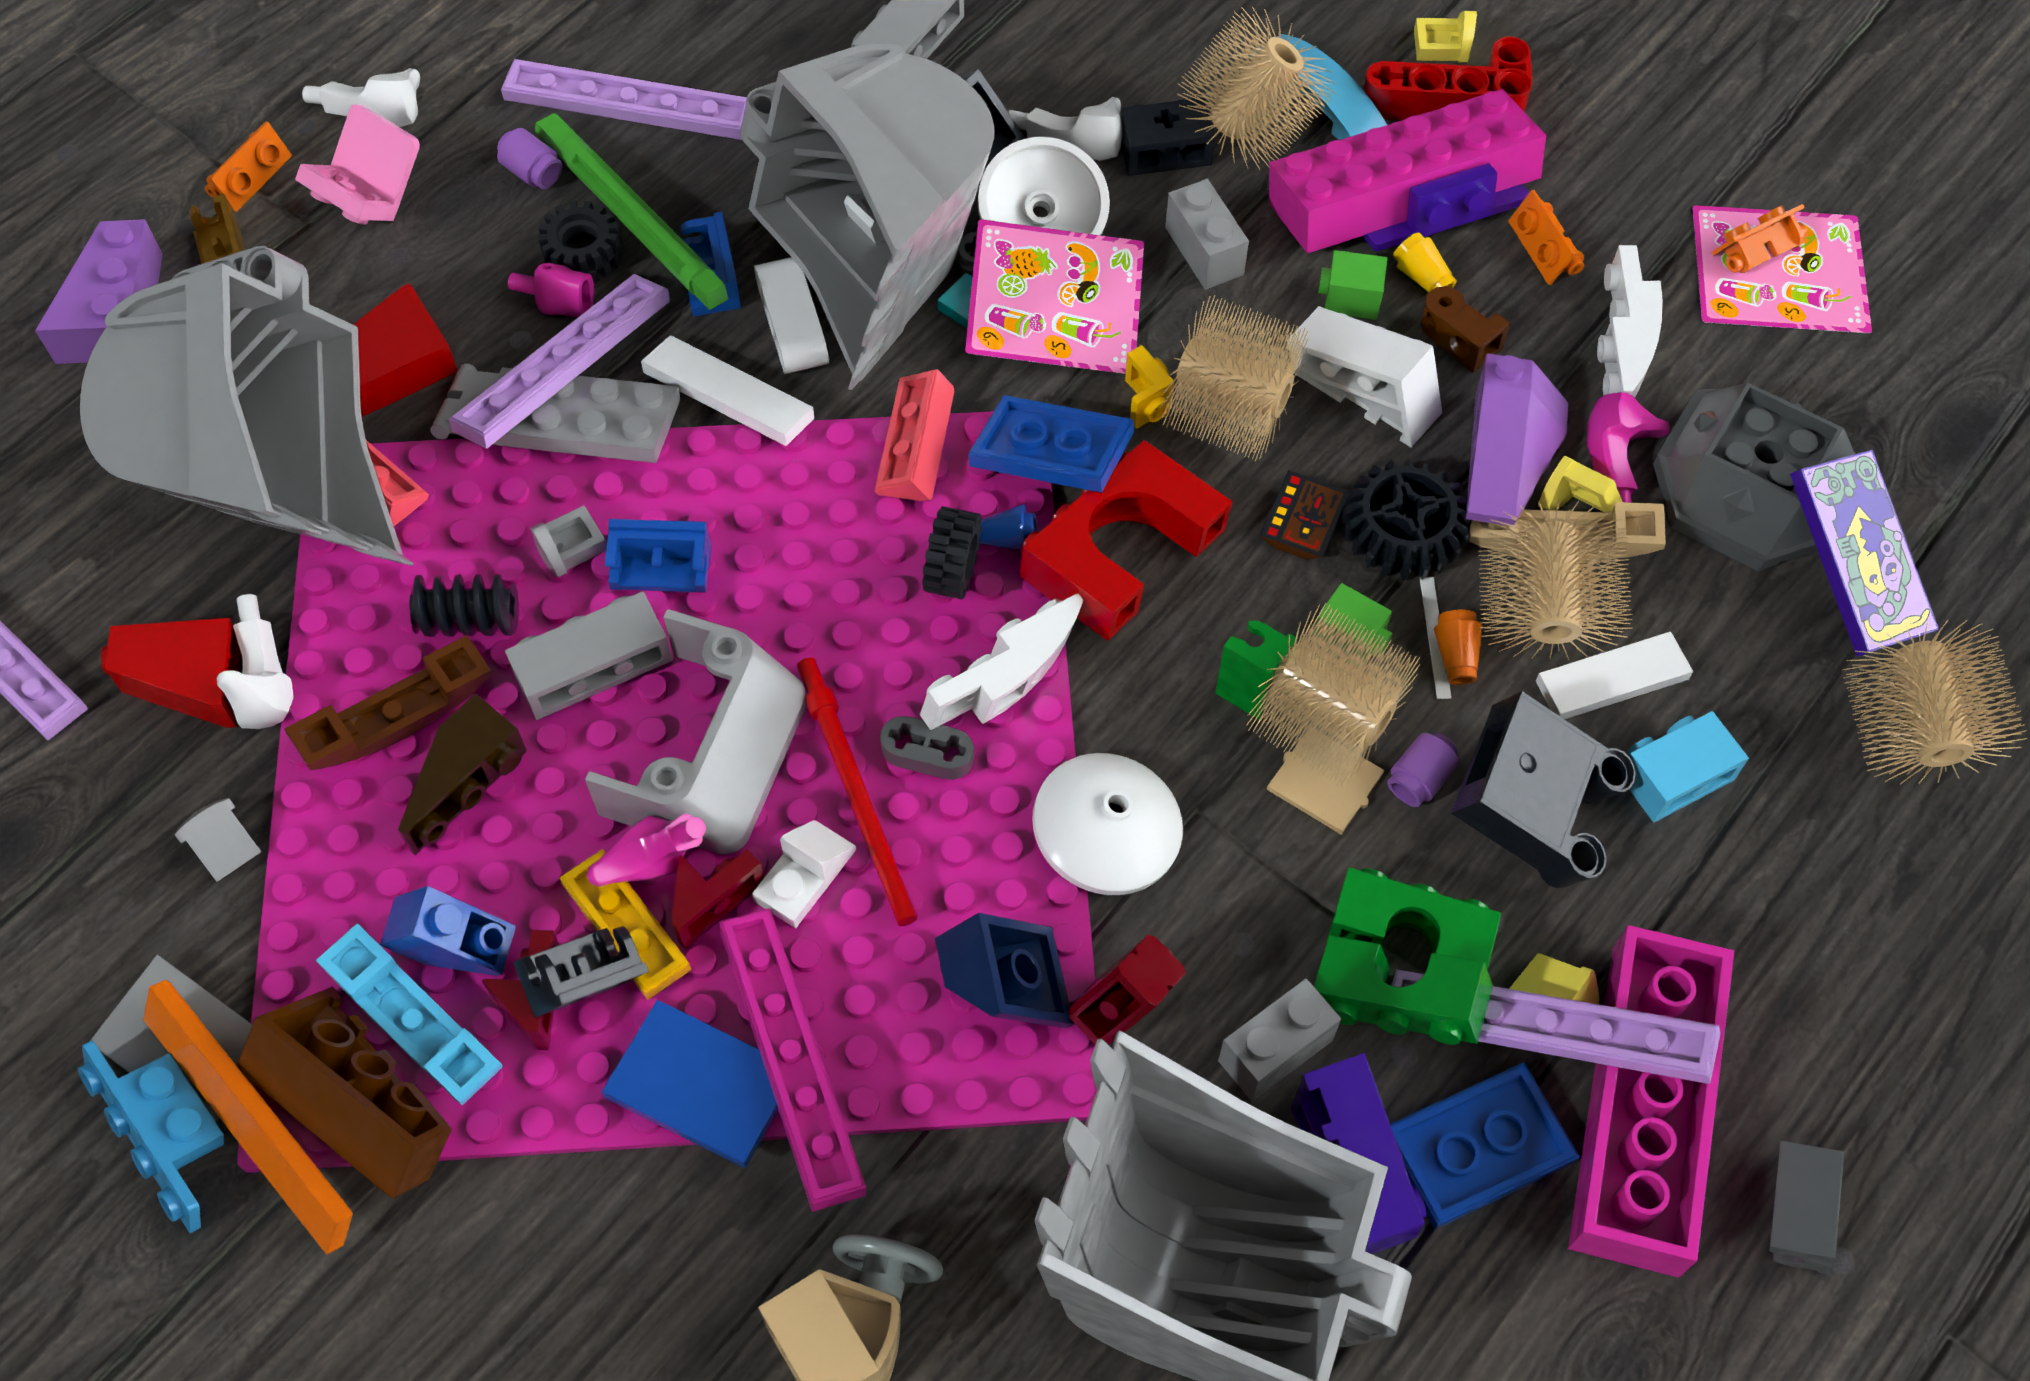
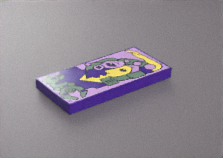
[1790,450,1939,657]

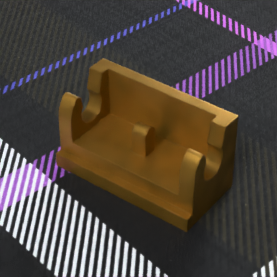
[190,194,246,264]

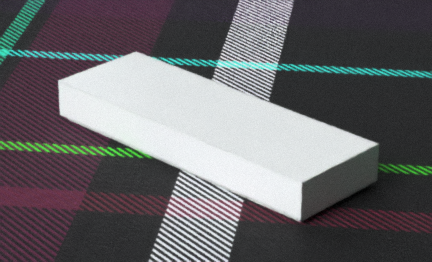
[1536,632,1693,719]

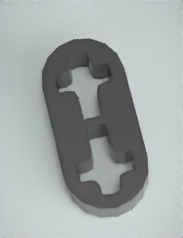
[880,716,974,780]

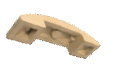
[1469,502,1666,561]

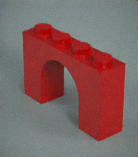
[1019,440,1233,641]

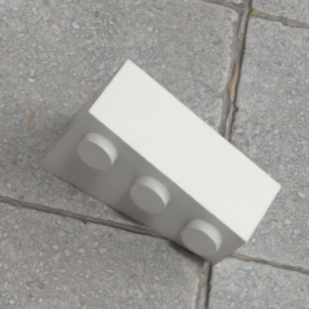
[1287,306,1442,448]

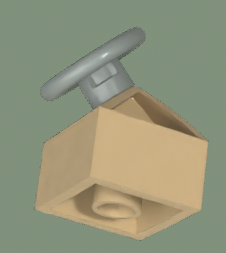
[758,1234,943,1381]

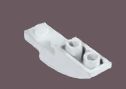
[1597,245,1663,398]
[920,593,1084,730]

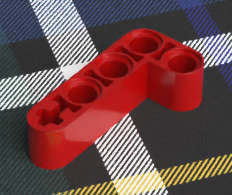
[1363,36,1532,121]

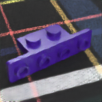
[1363,163,1529,251]

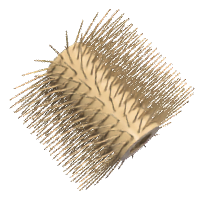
[1177,7,1336,170]
[1161,295,1308,461]
[1478,500,1632,660]
[1247,603,1420,787]
[1842,620,2027,784]

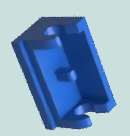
[680,212,741,316]
[605,519,712,592]

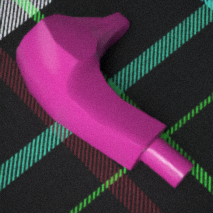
[1587,392,1671,503]
[587,814,706,887]

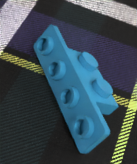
[78,1040,224,1233]

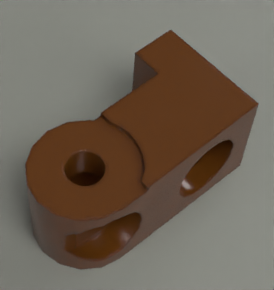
[1421,286,1510,373]

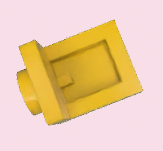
[1125,345,1175,428]

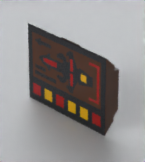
[1260,470,1350,560]

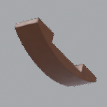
[284,635,492,770]

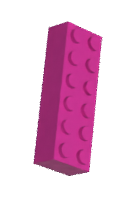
[1269,89,1546,254]
[1568,925,1735,1278]

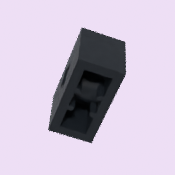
[1120,98,1215,176]

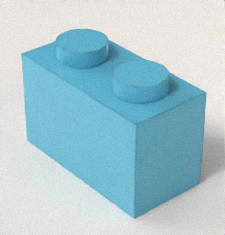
[1626,711,1749,823]

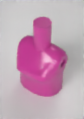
[508,263,594,318]

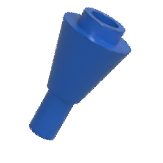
[979,504,1038,550]

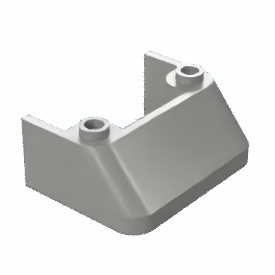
[585,609,806,854]

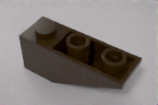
[398,694,527,855]

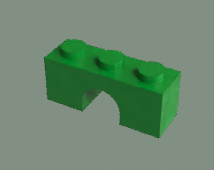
[1326,867,1501,970]
[1314,935,1493,1045]

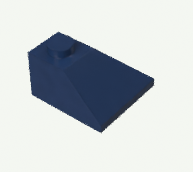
[935,913,1074,1028]

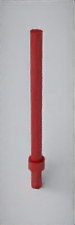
[797,657,918,926]

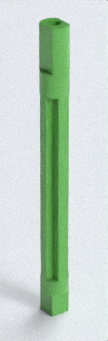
[535,113,729,310]

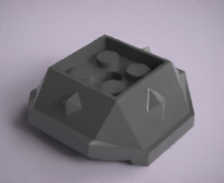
[1653,382,1856,571]

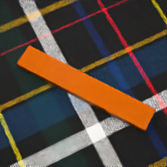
[143,979,353,1255]

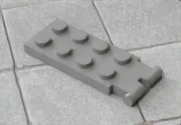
[430,364,680,463]

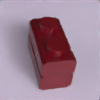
[1067,934,1186,1045]

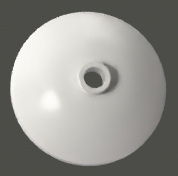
[978,137,1110,235]
[1032,753,1183,895]

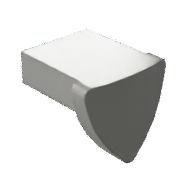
[530,505,607,578]
[174,798,261,882]

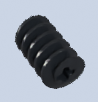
[409,574,519,637]

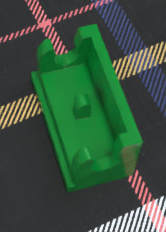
[1215,621,1298,720]

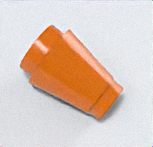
[1434,609,1483,685]

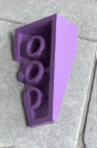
[1466,353,1568,526]

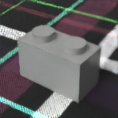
[1165,178,1249,290]
[1218,978,1341,1102]

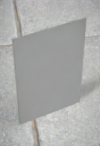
[90,955,253,1122]

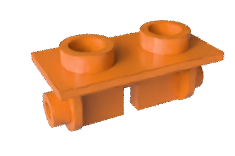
[204,121,293,212]
[1508,190,1585,285]
[1711,204,1807,273]

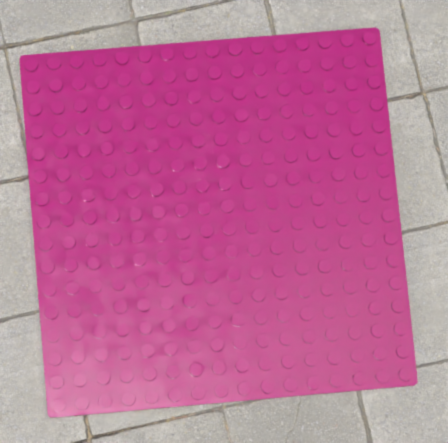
[237,411,1097,1173]

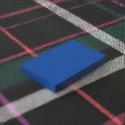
[968,395,1134,493]
[602,1000,779,1169]
[1390,1062,1580,1230]

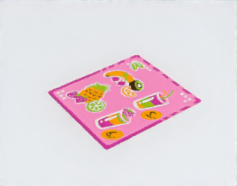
[1693,205,1872,333]
[965,219,1144,374]

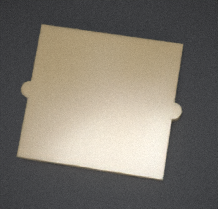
[1267,728,1385,835]

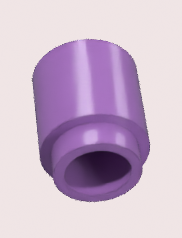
[497,128,563,189]
[1387,733,1460,807]

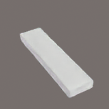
[641,335,814,446]

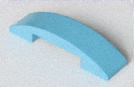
[1250,34,1387,140]
[316,923,503,1105]

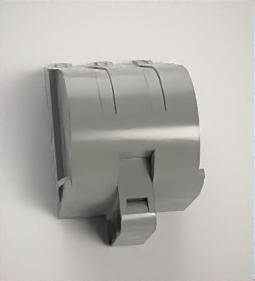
[740,43,994,390]
[80,246,413,566]
[1035,1030,1412,1381]

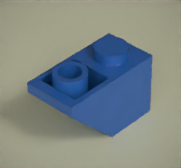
[380,886,516,976]

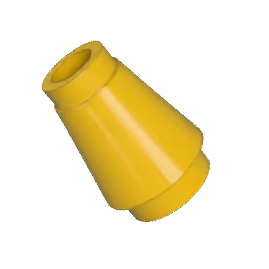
[1393,232,1457,292]

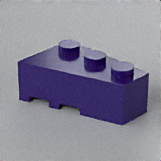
[1291,1053,1426,1254]

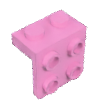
[295,104,420,224]

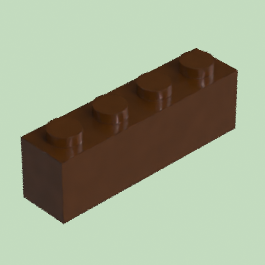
[237,986,452,1199]

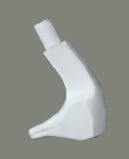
[302,68,420,127]
[1009,97,1123,161]
[216,594,294,729]

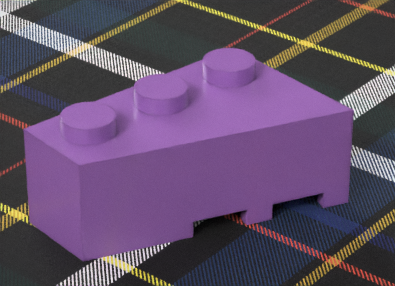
[35,219,163,364]

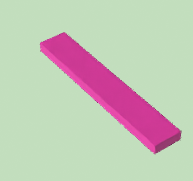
[719,908,866,1212]

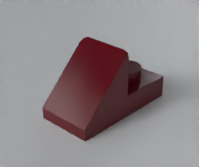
[672,849,764,949]
[482,930,560,1050]

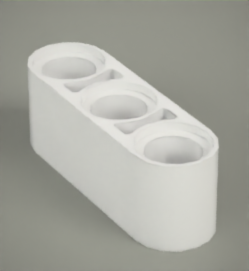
[754,257,829,374]

